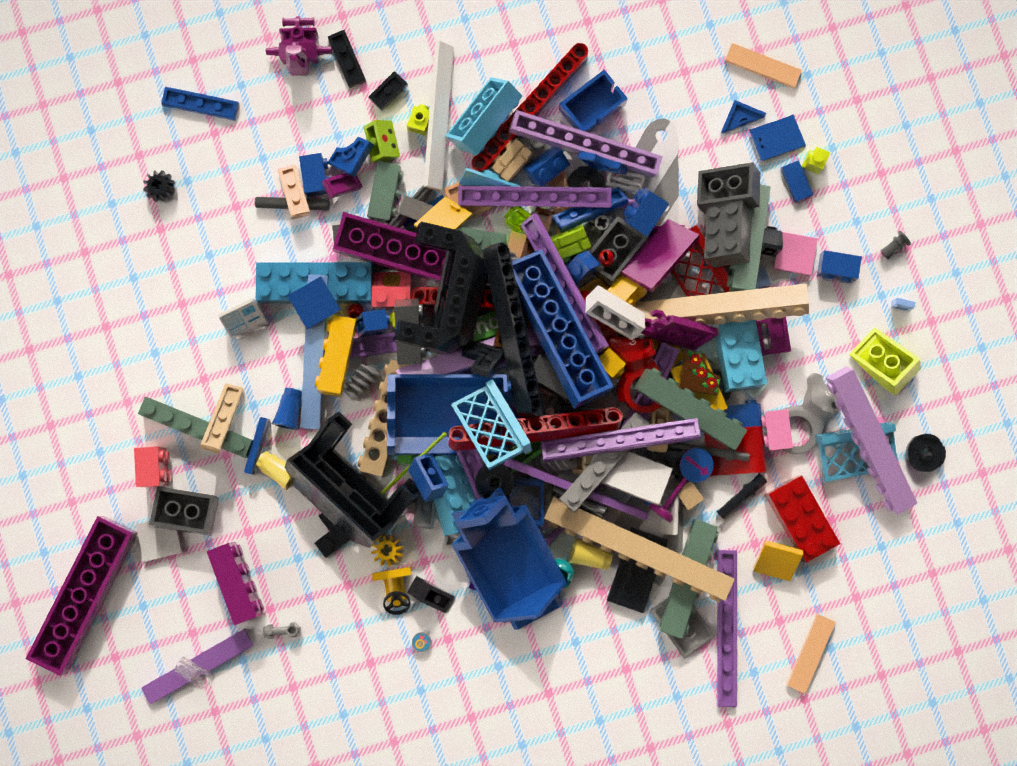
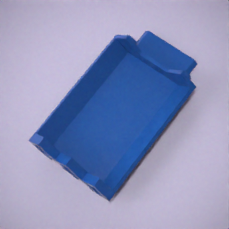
[387,374,521,455]

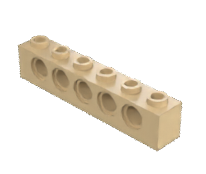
[357,359,411,477]

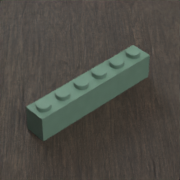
[727,184,771,292]
[634,368,747,450]
[137,396,253,458]
[658,519,719,639]

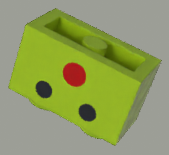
[363,120,400,163]

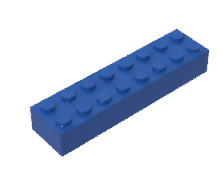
[512,249,614,409]

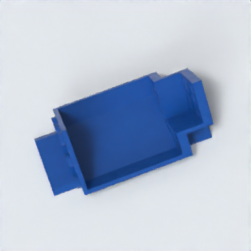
[451,488,567,630]

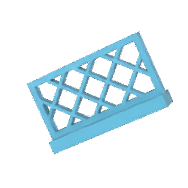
[451,379,532,470]
[815,422,898,482]

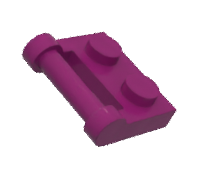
[756,317,791,356]

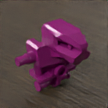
[265,16,332,76]

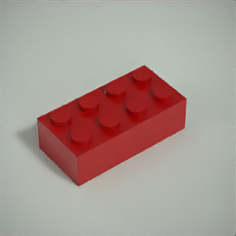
[764,475,841,563]

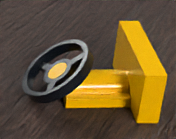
[372,566,413,615]

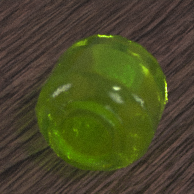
[503,206,531,233]

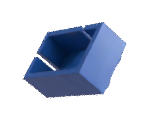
[559,69,628,133]
[622,187,669,237]

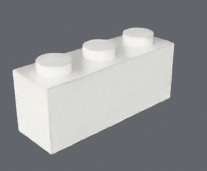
[585,286,645,340]

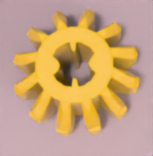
[371,534,404,567]

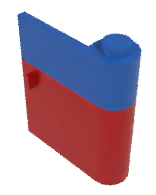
[704,400,766,476]

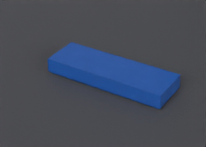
[244,417,270,475]

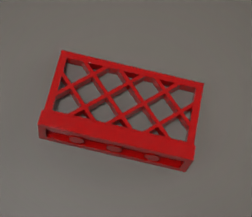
[671,225,729,297]

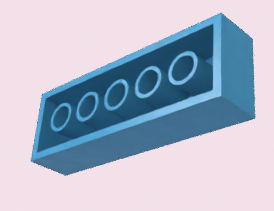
[255,262,373,304]

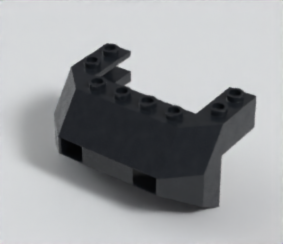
[393,221,487,355]
[284,411,421,548]

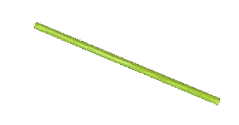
[381,432,447,495]

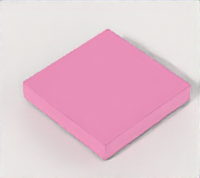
[773,232,818,276]

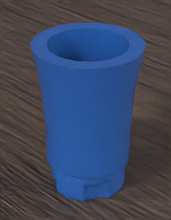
[271,387,302,430]

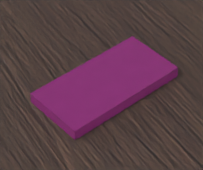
[621,219,700,293]

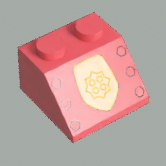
[372,272,412,310]

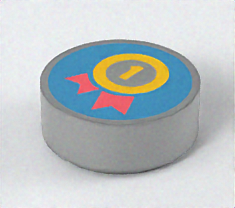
[412,632,431,652]

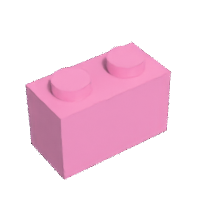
[761,409,793,451]

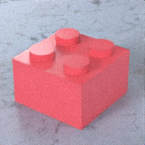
[134,446,171,488]

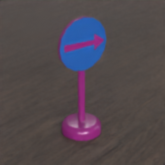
[648,448,713,523]

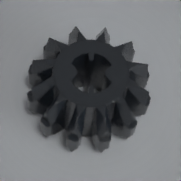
[143,170,176,202]

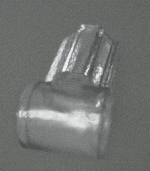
[174,656,214,689]

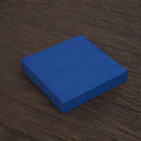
[287,276,341,329]

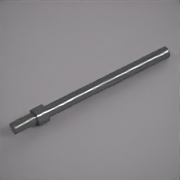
[667,442,750,461]

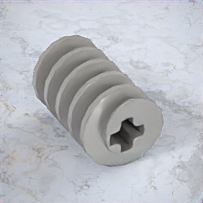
[343,360,382,401]
[534,453,578,475]

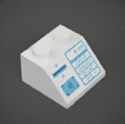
[217,298,268,341]

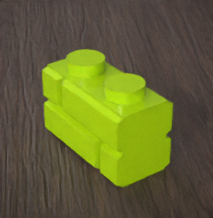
[550,224,592,263]

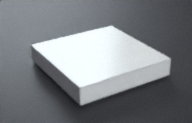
[136,521,183,562]

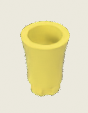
[256,451,293,491]
[569,538,613,570]

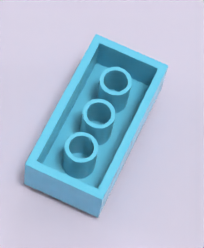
[445,77,523,155]
[712,320,767,393]
[434,455,477,536]

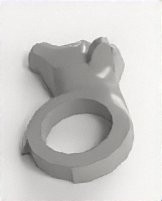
[781,373,839,454]

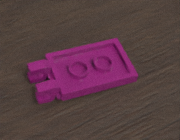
[641,309,719,351]

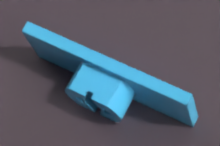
[459,168,519,186]

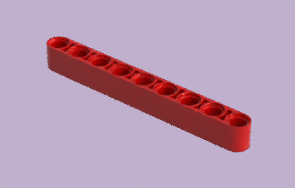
[472,43,589,173]
[448,408,623,451]

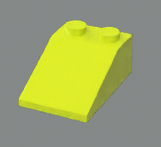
[849,327,921,396]

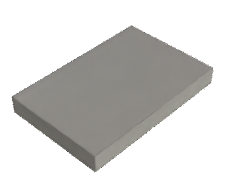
[649,597,715,659]

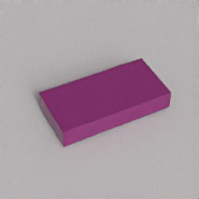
[322,173,363,199]

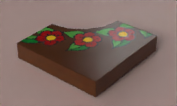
[678,350,720,396]

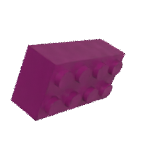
[206,542,264,626]

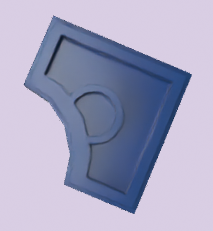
[328,136,374,177]
[578,151,628,175]

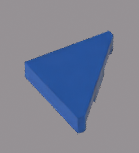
[720,100,767,134]

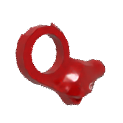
[606,335,663,413]

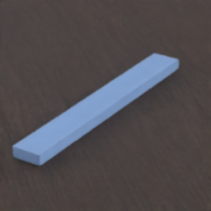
[300,274,328,429]

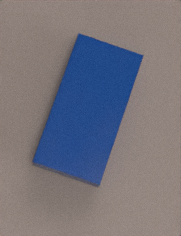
[780,160,814,203]

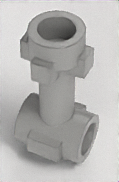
[263,622,301,640]

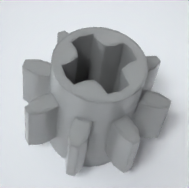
[589,214,612,236]

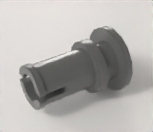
[880,230,911,259]

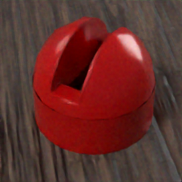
[598,250,614,267]
[348,303,364,319]

